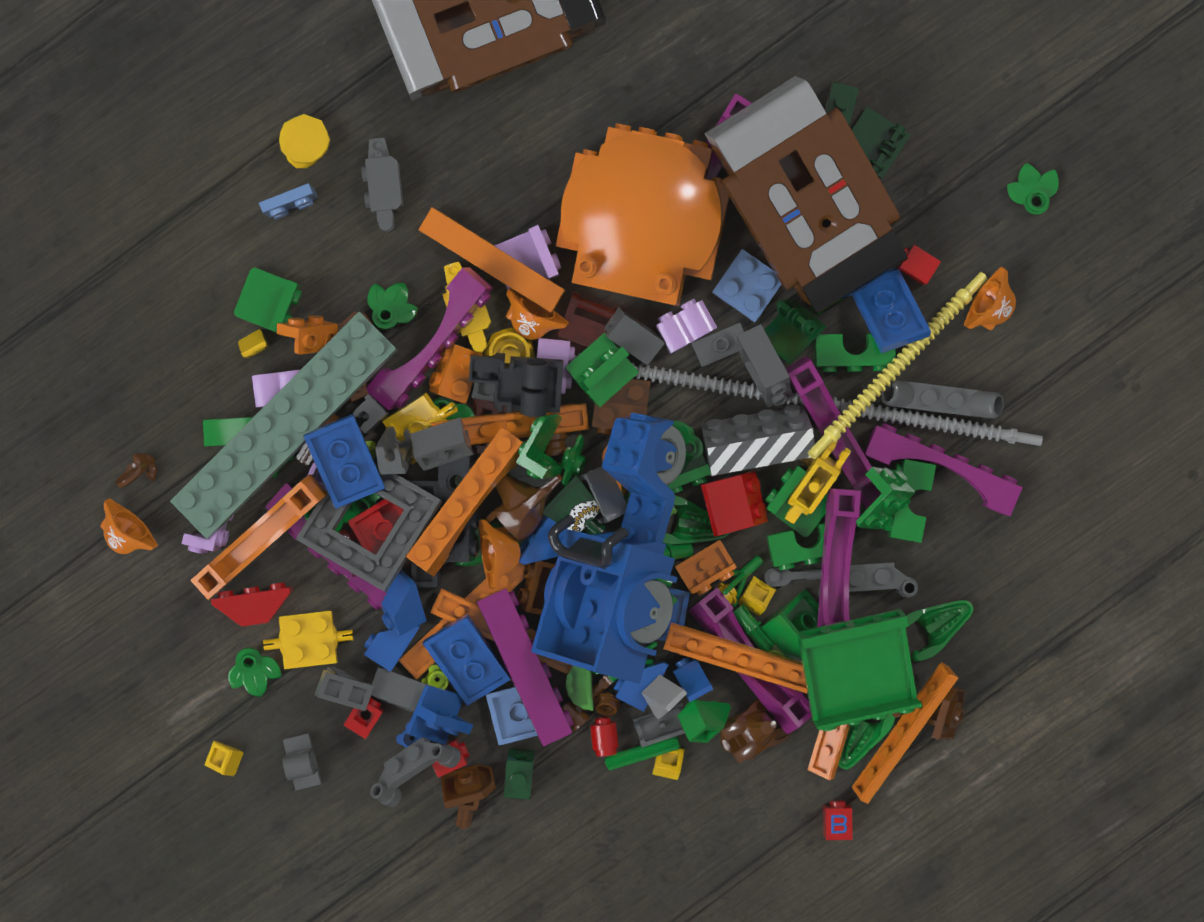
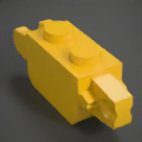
[442,262,491,353]
[785,442,851,524]

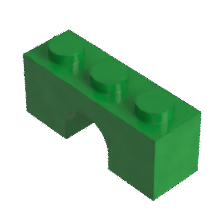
[814,334,896,372]
[884,459,936,543]
[766,522,825,570]

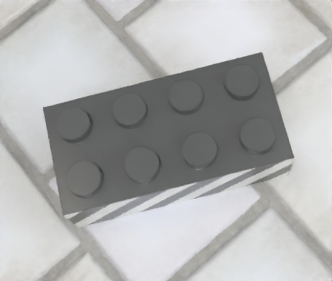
[700,404,815,476]

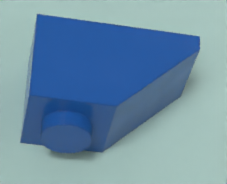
[518,515,566,565]
[381,570,426,636]
[364,625,421,672]
[672,656,713,702]
[613,660,668,712]

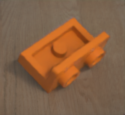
[277,315,338,355]
[429,344,483,404]
[675,539,737,596]

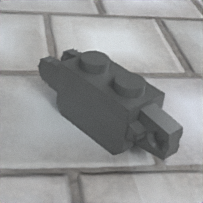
[361,138,404,233]

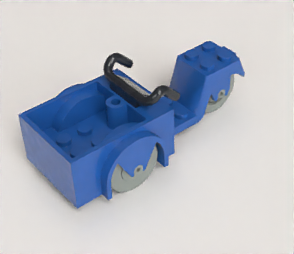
[531,413,686,684]

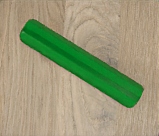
[605,736,681,770]

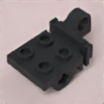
[469,353,564,417]

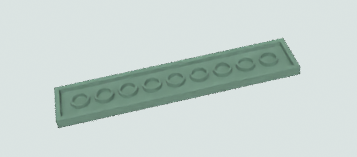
[170,312,398,539]

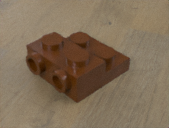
[592,379,651,434]
[517,560,556,615]

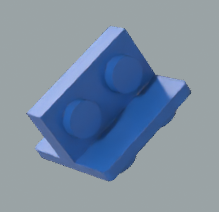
[406,684,473,744]

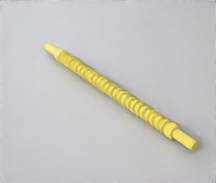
[808,272,987,459]

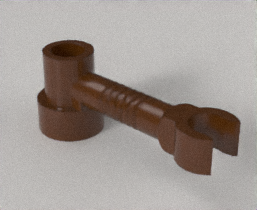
[561,675,613,732]

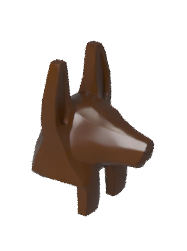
[485,474,563,542]
[720,699,795,764]

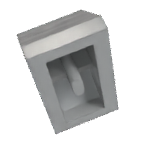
[642,675,687,720]

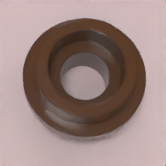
[594,692,621,716]

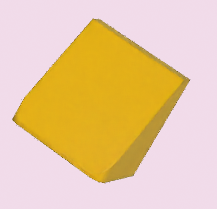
[238,329,270,358]
[738,576,776,616]
[204,741,243,776]
[652,748,685,780]

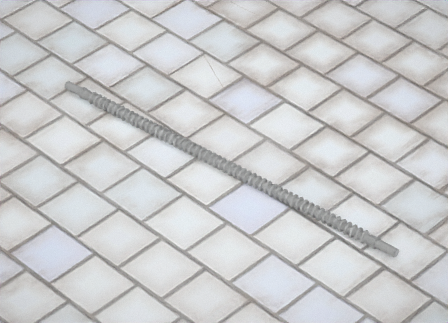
[568,353,1043,446]

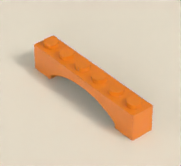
[406,428,523,577]
[191,474,328,600]

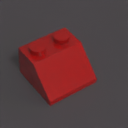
[701,471,768,537]

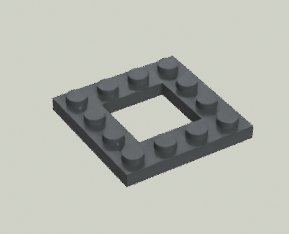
[296,461,442,593]

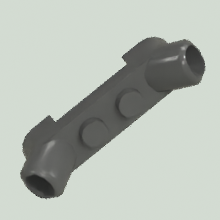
[881,380,1004,419]

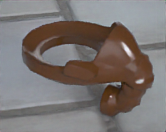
[115,453,157,488]

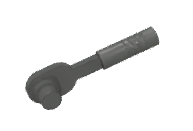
[764,568,822,587]

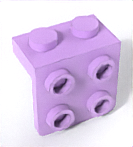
[495,225,561,289]
[182,515,234,554]

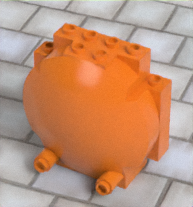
[556,123,730,306]

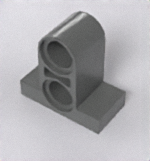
[314,666,374,711]
[282,732,322,791]

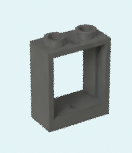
[737,324,792,408]

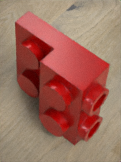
[348,499,404,555]

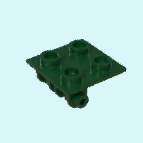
[852,107,911,179]
[764,299,826,365]

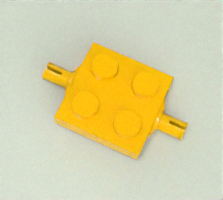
[382,393,458,464]
[263,611,354,669]

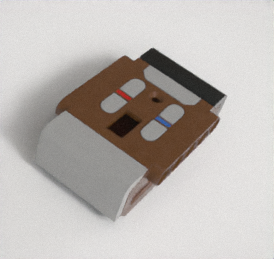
[372,0,606,101]
[705,76,908,316]

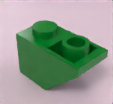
[677,700,731,743]

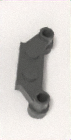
[818,562,918,598]
[370,737,461,807]

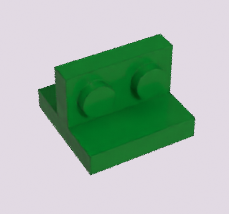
[564,333,639,407]

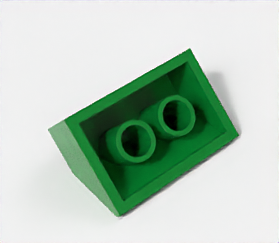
[761,589,819,662]

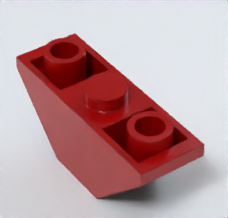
[211,582,293,627]

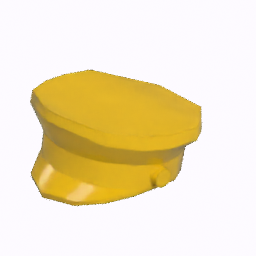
[279,114,330,168]
[484,328,535,363]

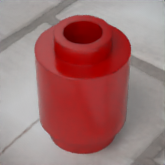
[590,717,619,757]

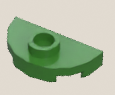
[566,666,593,711]

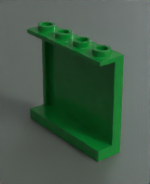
[797,609,922,731]

